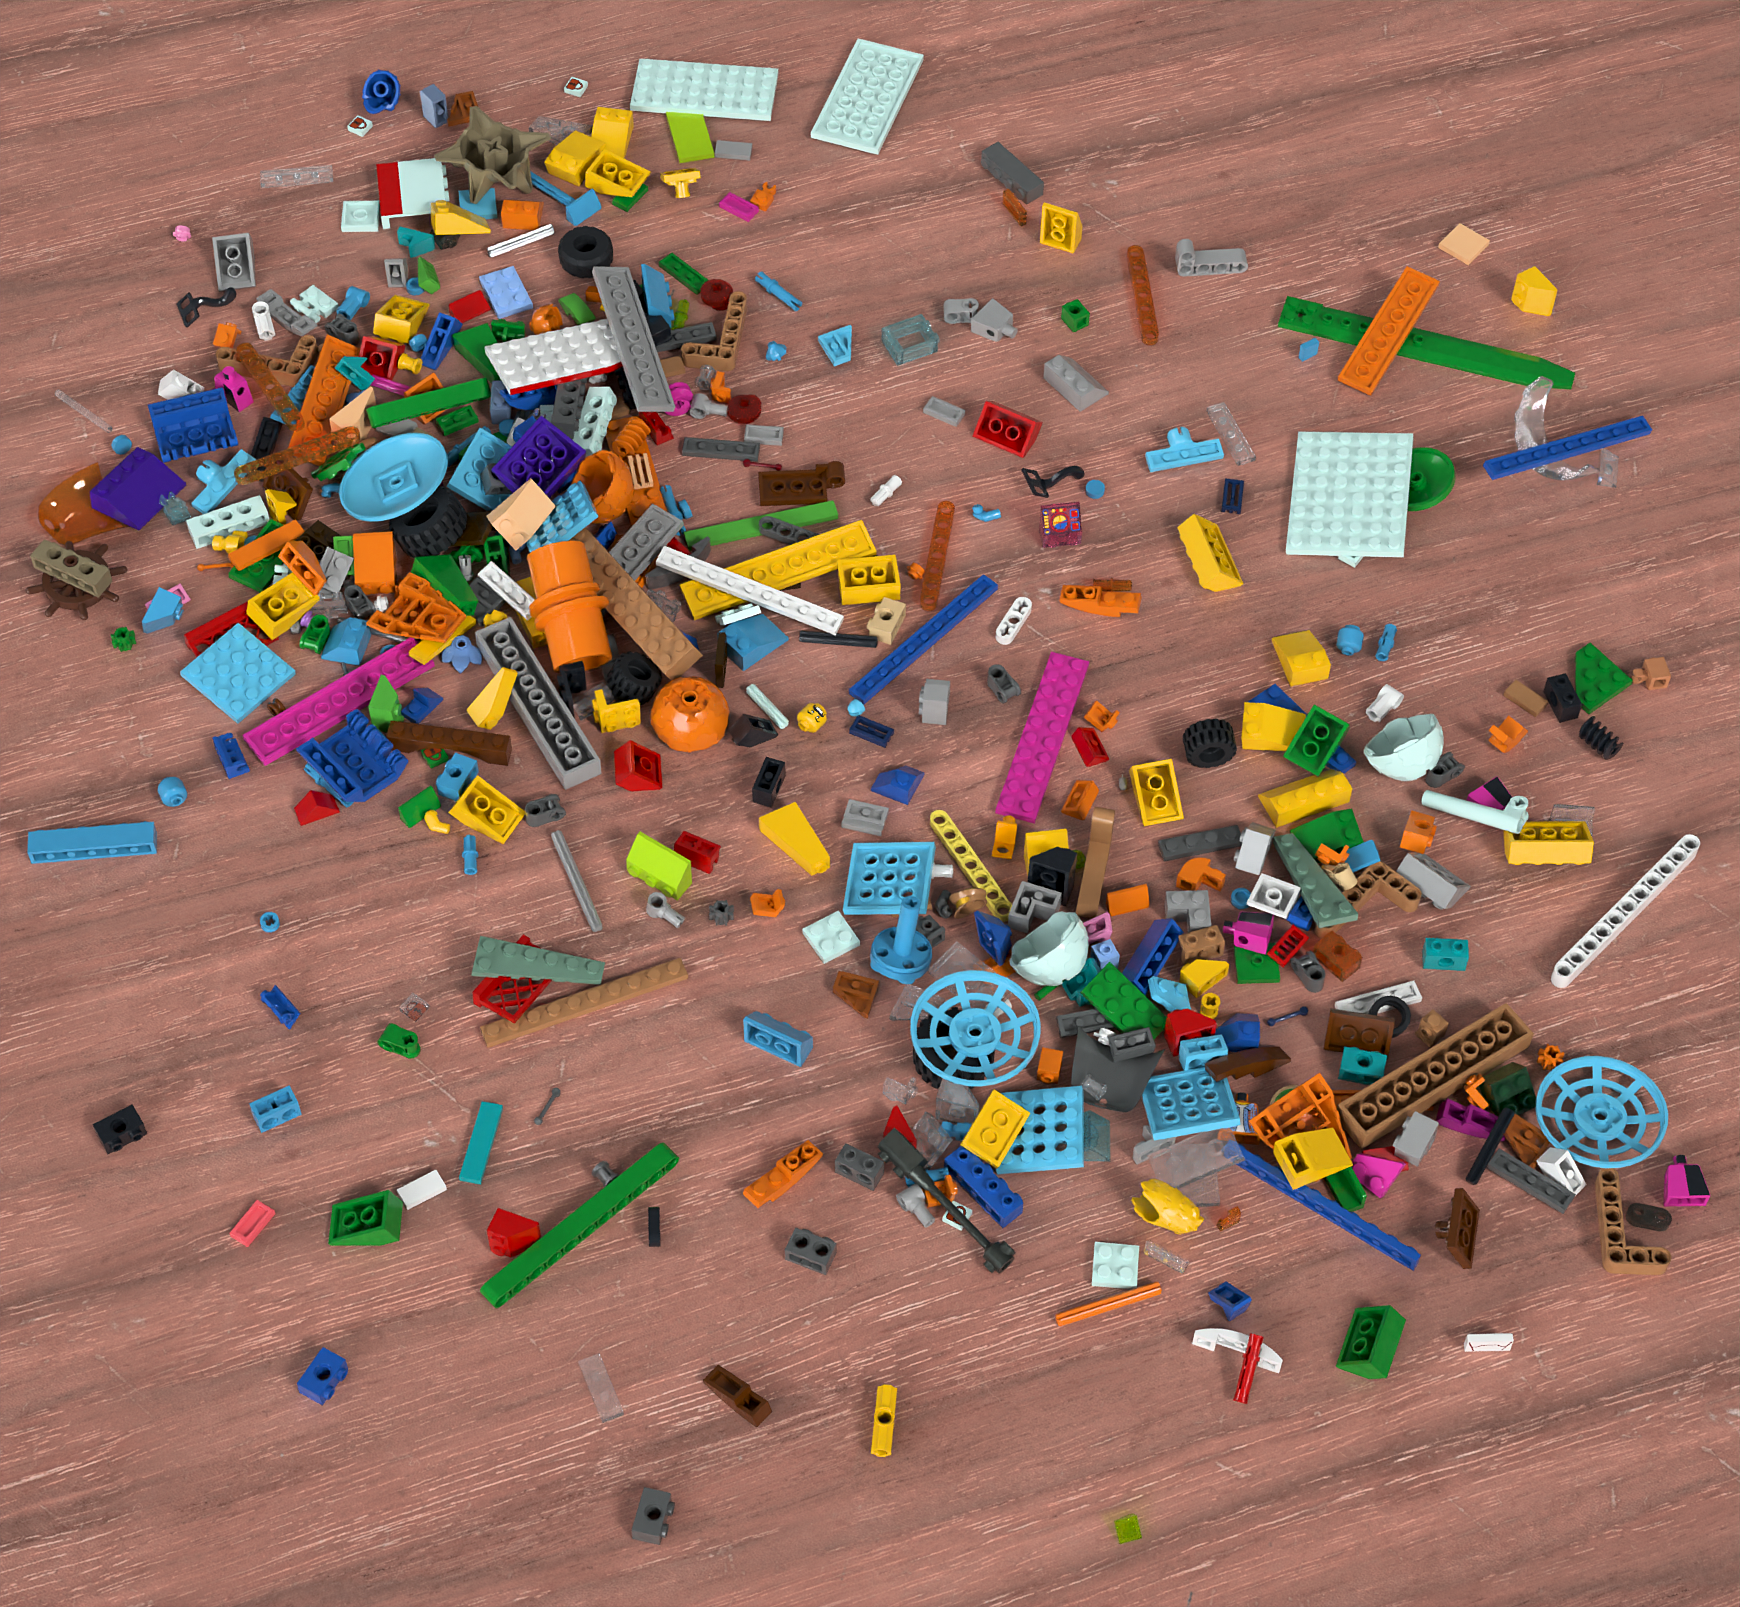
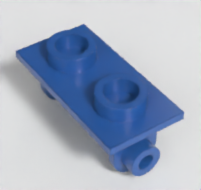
[594,522,617,550]
[260,985,301,1029]

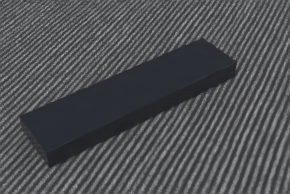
[245,417,283,482]

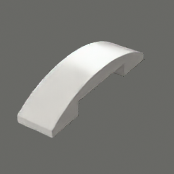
[1192,1328,1283,1373]

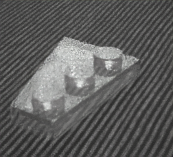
[529,116,593,145]

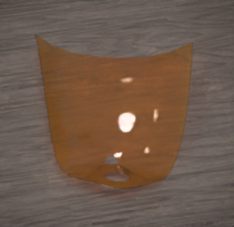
[38,462,129,545]

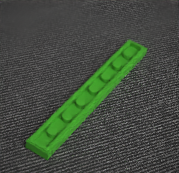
[684,500,838,550]

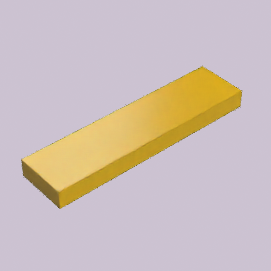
[409,616,476,665]

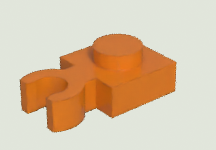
[750,182,776,211]

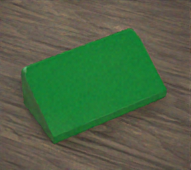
[398,786,441,828]

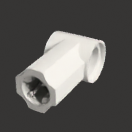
[252,301,275,341]
[1366,684,1404,722]

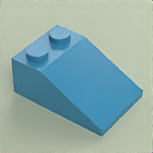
[717,614,789,671]

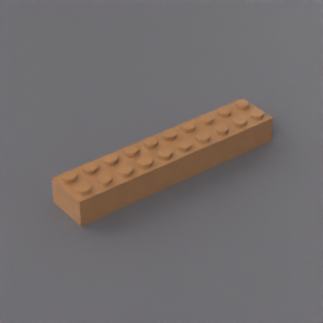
[569,527,703,681]
[1337,1003,1534,1149]

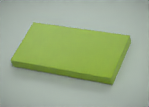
[665,112,714,163]

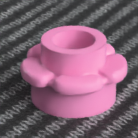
[173,226,191,241]

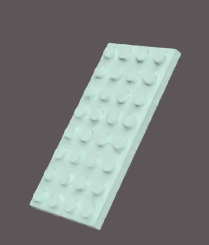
[811,38,924,155]
[630,59,778,121]

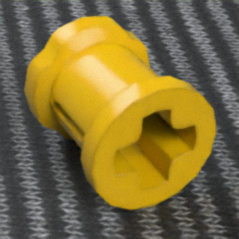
[398,353,422,375]
[1200,993,1220,1019]

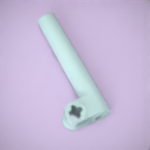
[1422,790,1529,834]

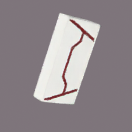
[1464,1333,1514,1352]

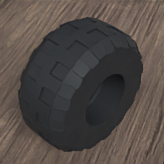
[558,226,613,279]

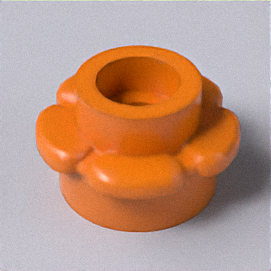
[907,562,925,580]

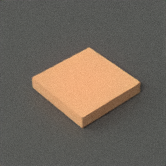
[1438,223,1490,265]

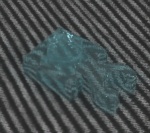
[159,492,191,525]

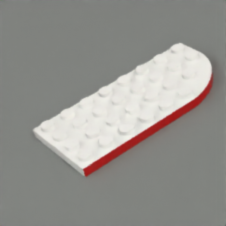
[485,319,623,395]

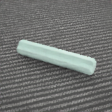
[746,684,789,729]

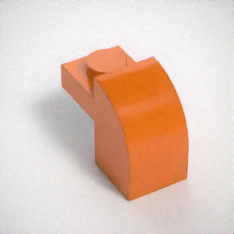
[1488,715,1528,753]
[1176,857,1226,891]

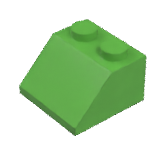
[368,675,404,733]

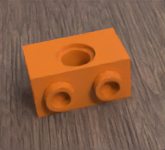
[1400,810,1437,854]

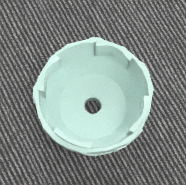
[1364,714,1444,781]
[1009,911,1089,986]

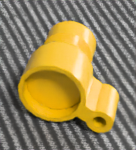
[212,531,248,554]

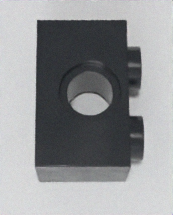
[1543,673,1582,723]
[752,757,786,808]
[92,1104,147,1155]

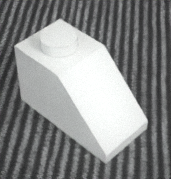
[1536,1147,1587,1196]

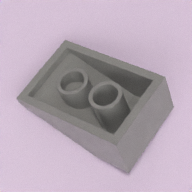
[212,233,256,292]

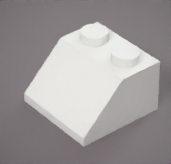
[1246,873,1301,919]

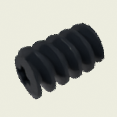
[1579,716,1624,760]

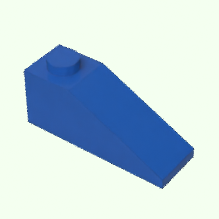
[421,312,463,370]

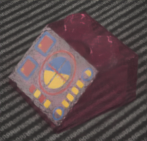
[1039,502,1082,548]

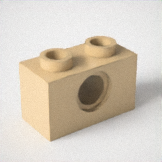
[867,597,906,645]

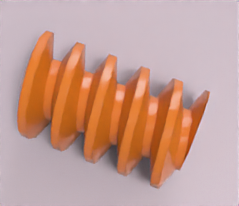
[612,416,651,457]

